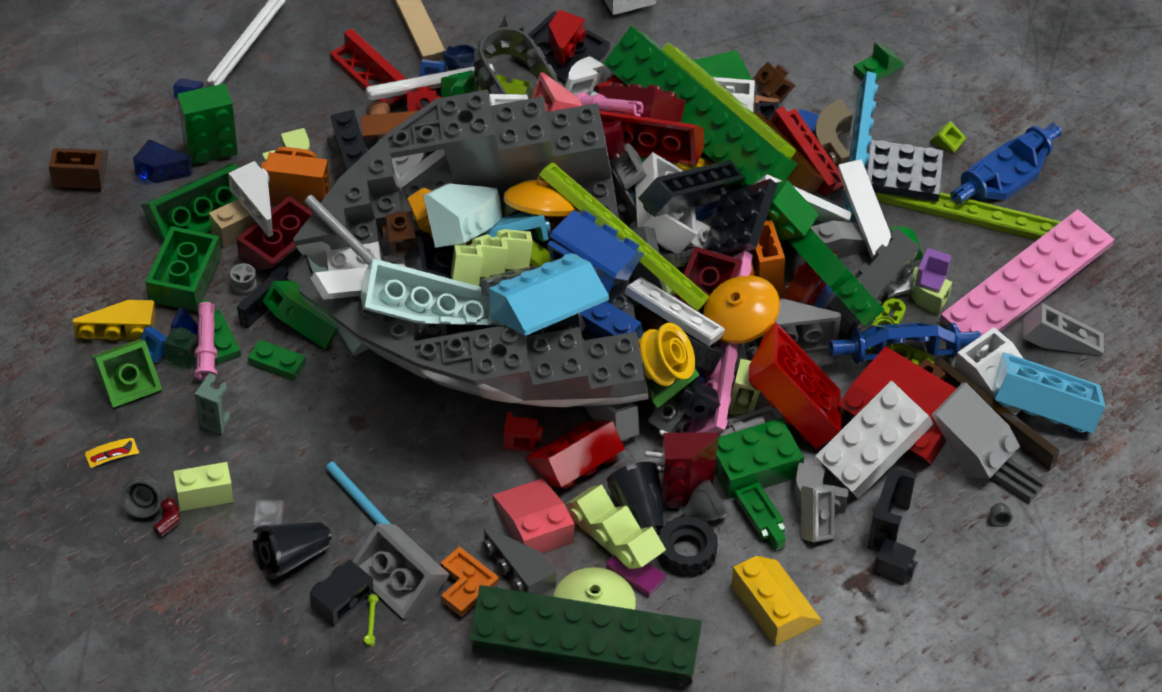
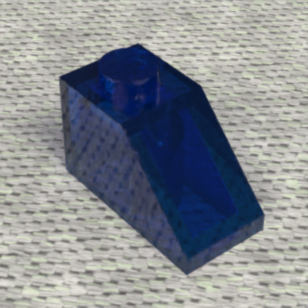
[133,139,193,183]

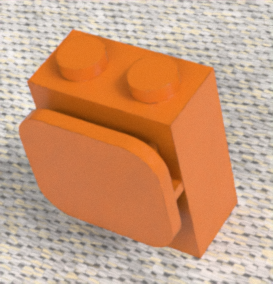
[261,147,330,209]
[747,220,785,298]

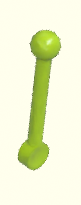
[364,594,379,647]

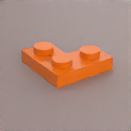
[440,546,499,617]

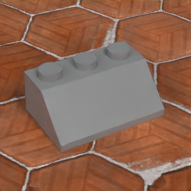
[353,524,450,619]

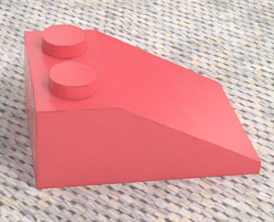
[532,72,582,112]
[493,478,574,553]

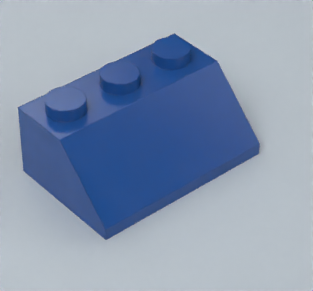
[550,209,644,280]

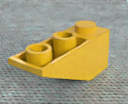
[73,300,156,340]

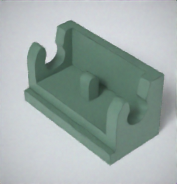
[195,373,230,435]

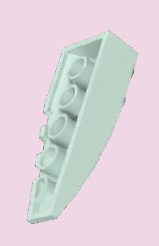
[423,184,502,248]
[360,258,504,325]

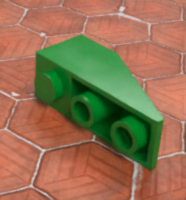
[263,281,338,349]

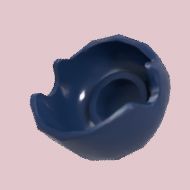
[442,44,476,71]

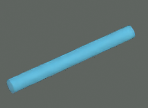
[326,462,391,524]

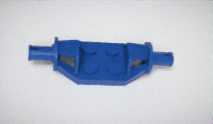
[950,123,1062,205]
[829,322,982,365]

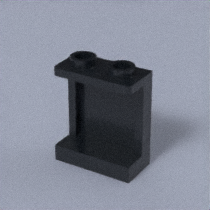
[867,467,916,552]

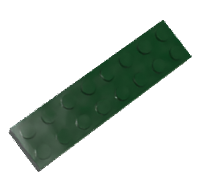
[470,585,702,682]

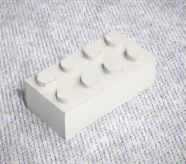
[635,152,697,253]
[816,380,934,499]

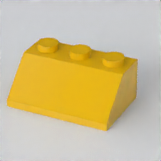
[731,556,822,646]

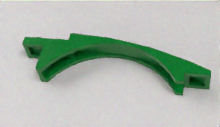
[788,228,885,327]

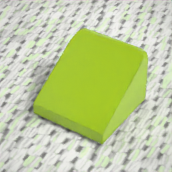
[929,121,967,154]

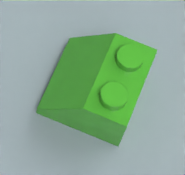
[90,339,162,408]

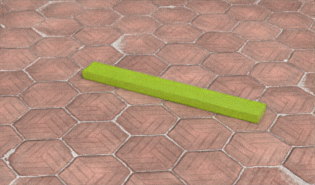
[662,43,796,158]
[539,163,709,311]
[875,192,1062,240]

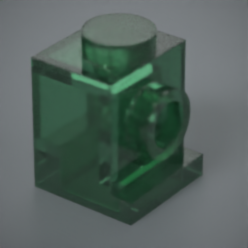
[164,327,198,369]

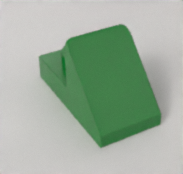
[853,42,905,82]
[441,70,476,98]

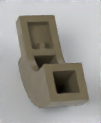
[814,99,853,167]

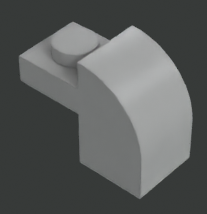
[794,463,849,513]

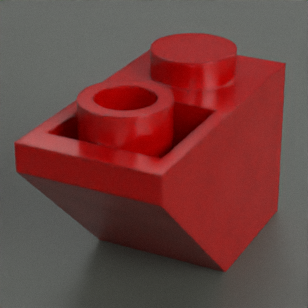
[548,9,587,65]

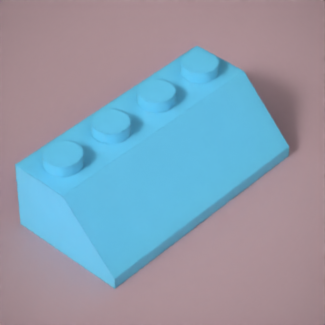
[489,254,609,336]
[993,352,1106,433]

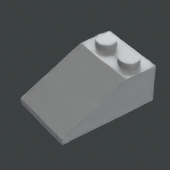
[757,299,841,353]
[932,383,1020,479]

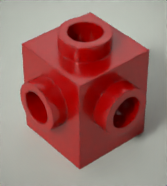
[407,87,441,112]

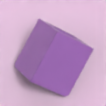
[915,248,952,293]

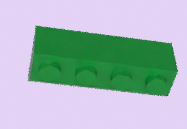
[141,163,239,242]

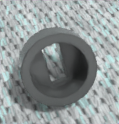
[990,503,1012,527]

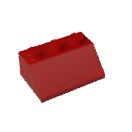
[525,420,625,489]

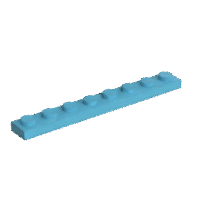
[843,71,878,222]

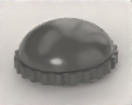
[659,245,699,268]

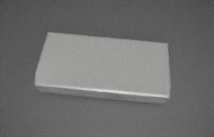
[801,485,835,542]

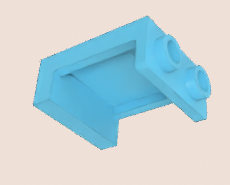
[474,212,551,242]

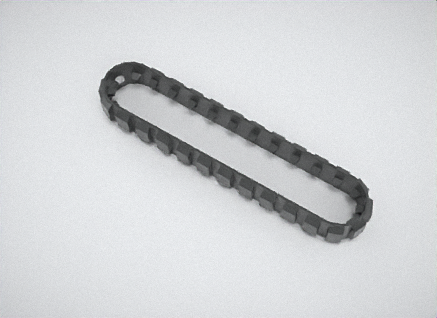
[474,27,638,279]

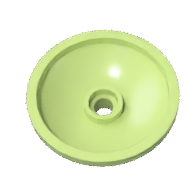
[553,567,636,609]

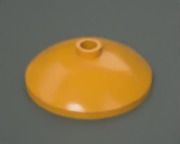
[504,177,580,216]
[703,275,780,344]

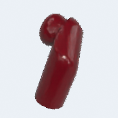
[153,498,180,537]

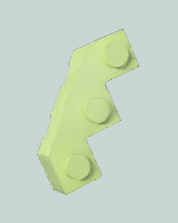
[451,229,533,286]
[566,484,666,569]

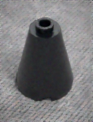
[607,461,664,535]
[252,522,332,580]

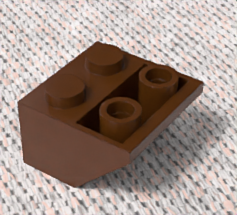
[49,147,109,189]

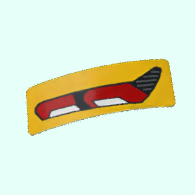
[85,438,139,468]

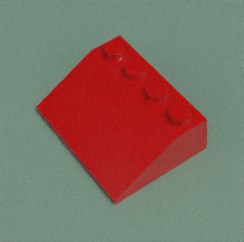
[748,321,841,449]
[838,346,957,465]

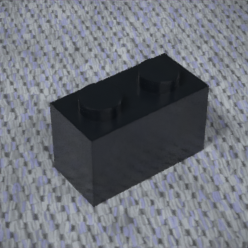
[310,559,374,627]

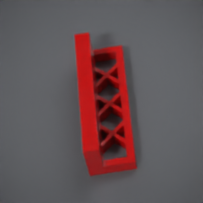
[330,28,407,109]
[771,106,844,197]

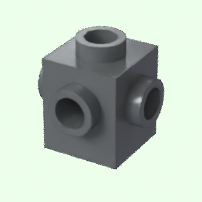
[648,398,693,433]

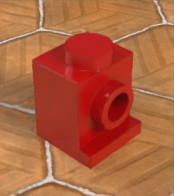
[503,412,543,452]

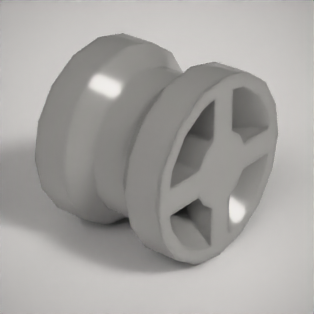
[230,263,257,296]

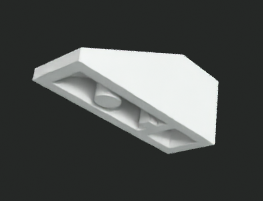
[228,161,273,237]

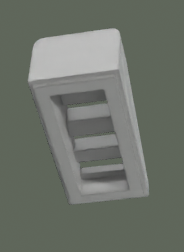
[610,143,646,190]

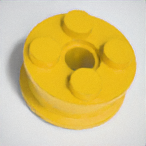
[638,323,695,386]

